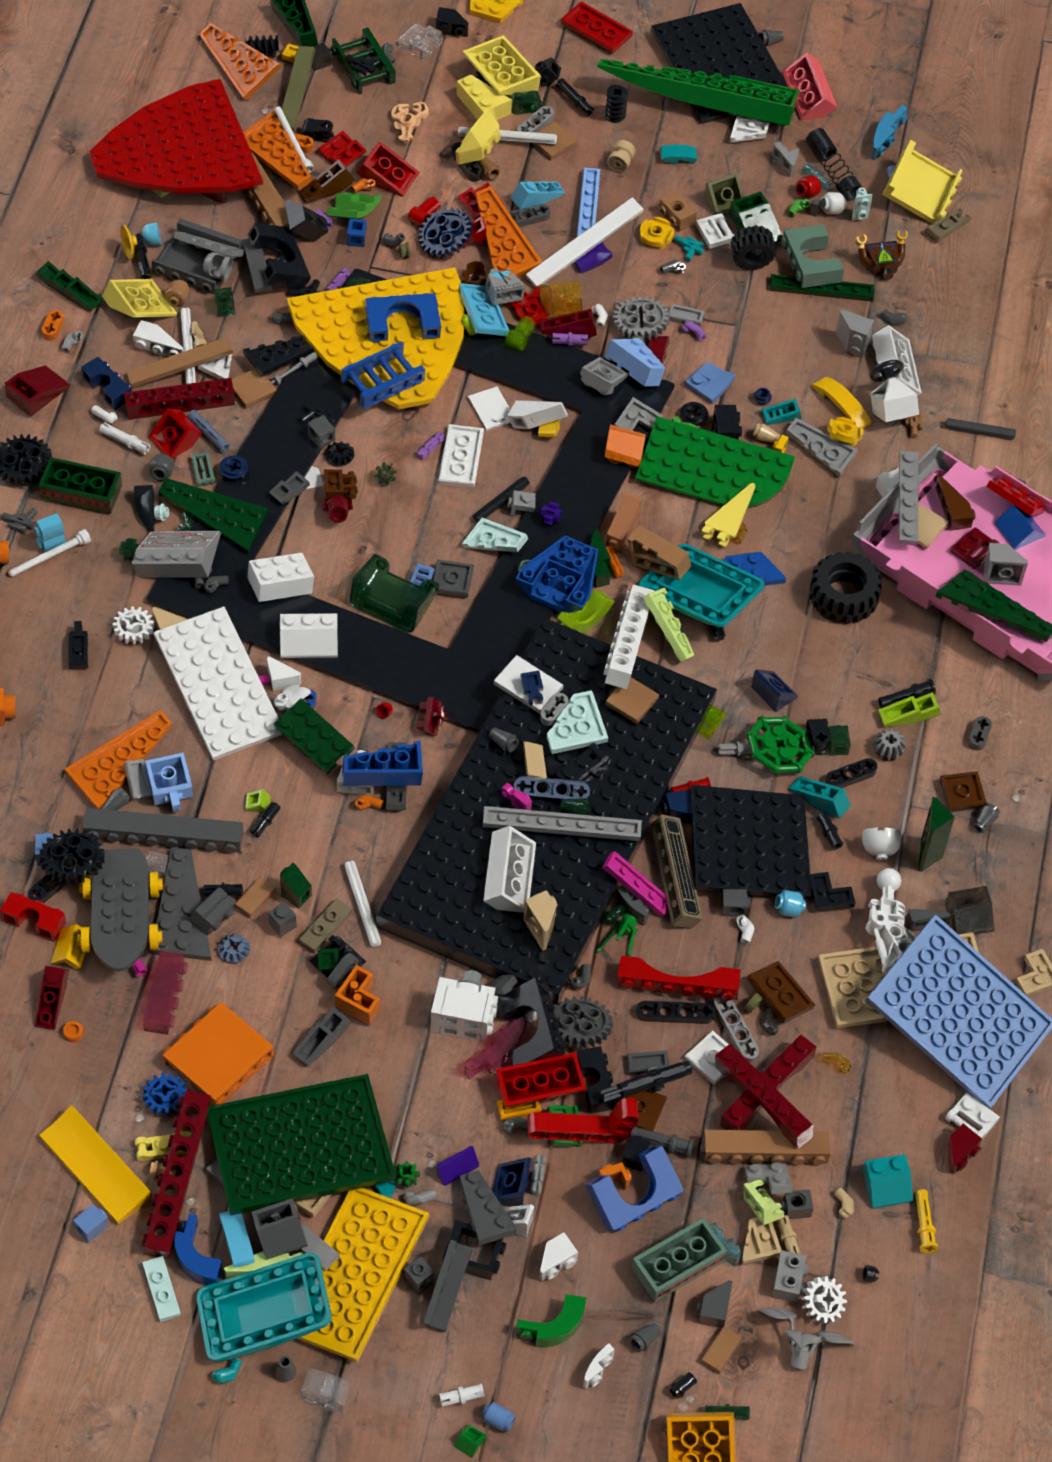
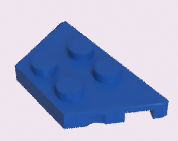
[724,552,786,586]

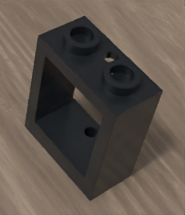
[443,1220,507,1280]

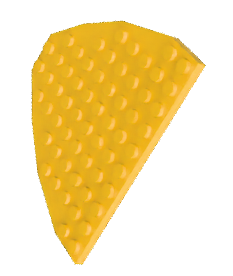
[287,267,465,409]

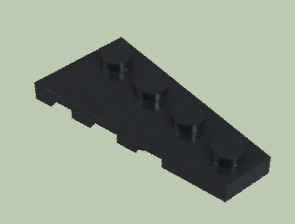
[243,335,315,376]

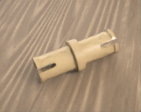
[776,1215,802,1255]

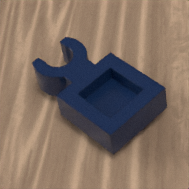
[520,670,543,706]

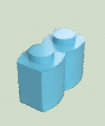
[34,513,66,552]

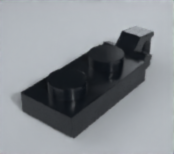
[68,621,88,669]

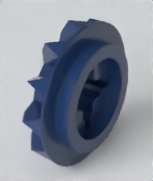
[219,455,248,481]

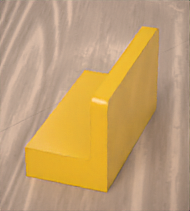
[51,924,85,969]

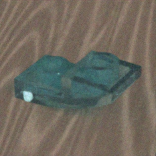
[709,1222,741,1267]

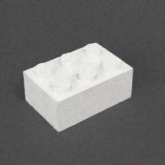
[247,553,314,602]

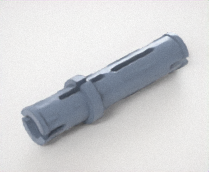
[187,410,230,453]

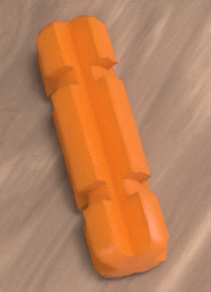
[606,546,624,579]

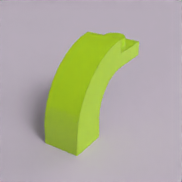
[557,590,615,634]

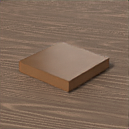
[533,122,577,160]
[232,368,277,408]
[605,677,659,724]

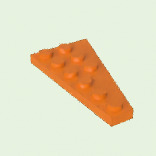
[199,22,282,100]
[65,710,172,809]

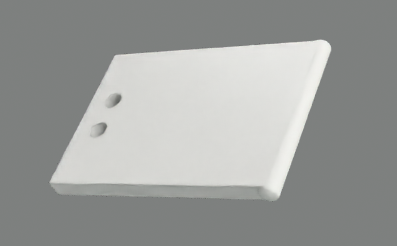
[467,386,511,431]

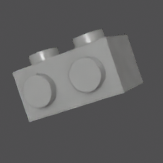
[772,1250,809,1303]

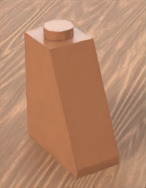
[606,492,643,552]

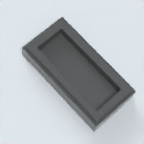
[626,1051,669,1075]

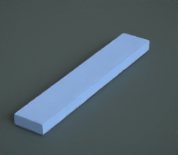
[577,168,600,237]

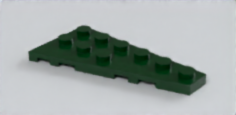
[935,569,1052,642]

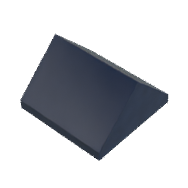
[751,669,798,712]
[492,1157,531,1207]

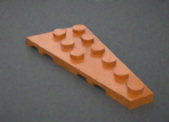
[243,111,312,190]
[476,186,542,277]

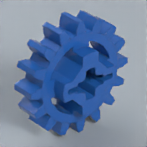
[142,1072,187,1117]

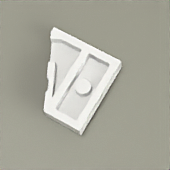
[730,115,770,143]
[198,354,232,379]

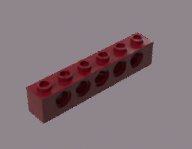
[124,378,235,420]

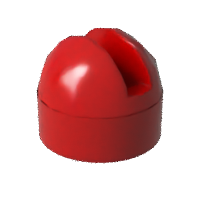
[376,702,393,719]

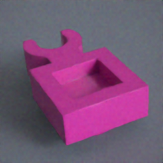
[501,783,532,810]

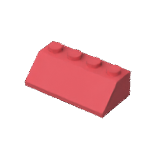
[782,52,837,120]

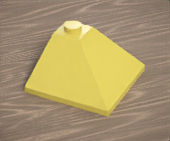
[102,279,177,317]

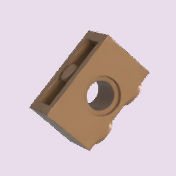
[659,191,697,232]

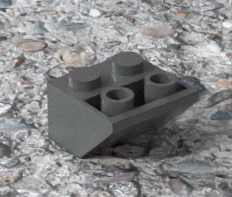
[252,1198,308,1260]

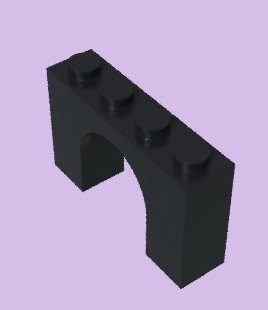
[247,222,311,289]
[497,978,565,1065]

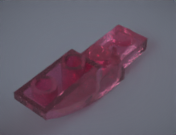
[464,1015,527,1080]

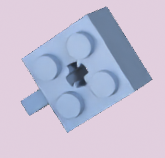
[145,753,193,812]

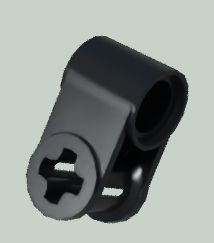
[301,118,334,143]
[806,718,830,755]

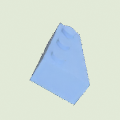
[605,338,665,386]

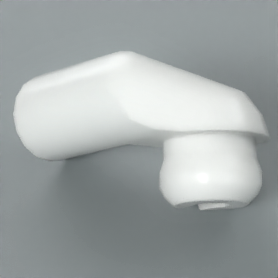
[591,304,608,328]

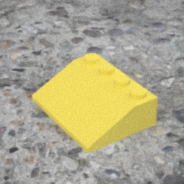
[462,35,541,96]

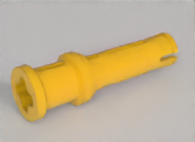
[914,1189,939,1254]

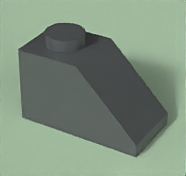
[696,1280,733,1328]

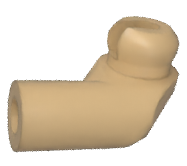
[834,1188,854,1218]

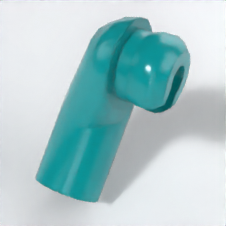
[212,1358,242,1383]

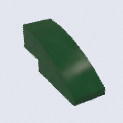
[591,529,611,588]

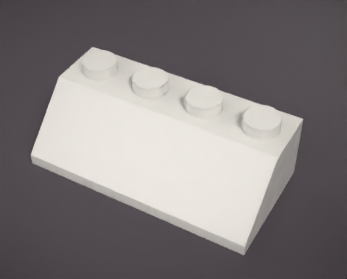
[872,325,922,396]
[483,826,536,913]

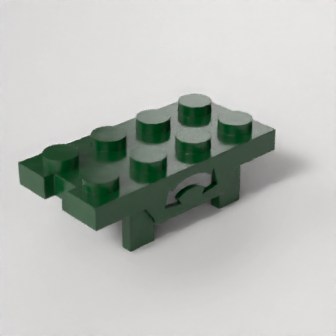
[273,698,355,775]

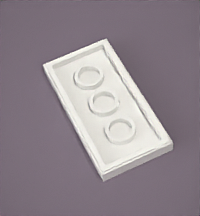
[438,424,484,489]

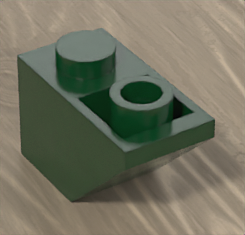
[280,863,312,909]

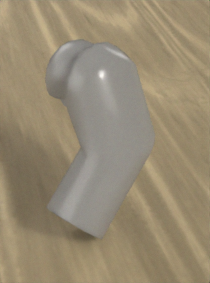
[61,331,83,353]
[403,1189,436,1206]

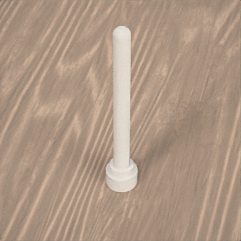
[275,107,314,173]
[8,529,91,577]

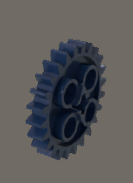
[418,207,473,259]

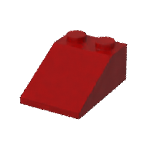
[356,141,420,197]

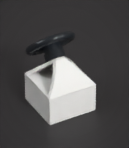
[870,360,919,422]

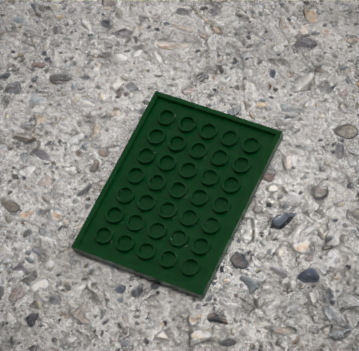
[207,1074,396,1216]

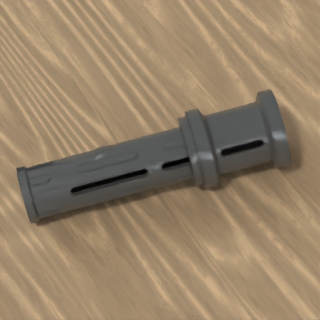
[631,1126,694,1158]

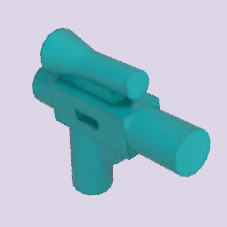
[674,235,704,262]

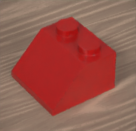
[148,408,202,459]

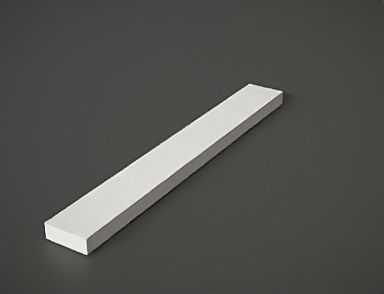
[526,197,643,287]

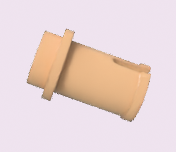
[150,1161,176,1178]

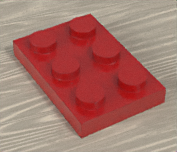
[986,477,1047,516]

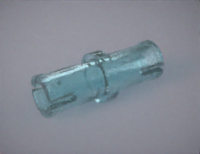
[802,162,832,190]

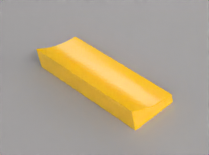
[39,1104,151,1225]

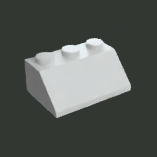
[280,614,338,658]

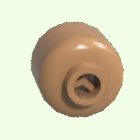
[165,280,191,306]

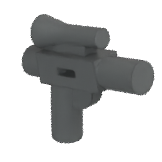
[1,508,38,534]

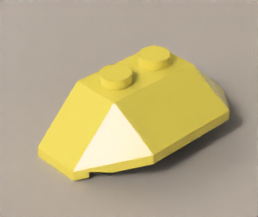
[456,107,501,165]

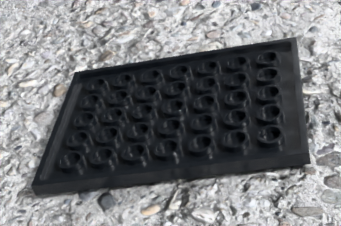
[651,3,788,124]

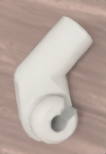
[91,405,118,424]
[736,915,755,945]

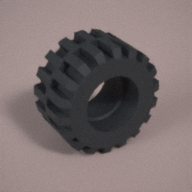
[730,225,776,270]

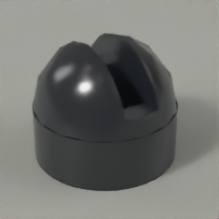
[863,1265,880,1283]

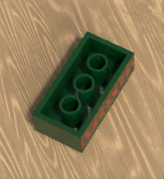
[39,457,122,514]

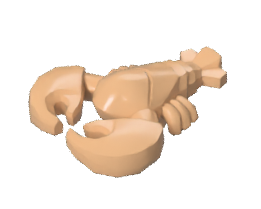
[391,102,429,143]

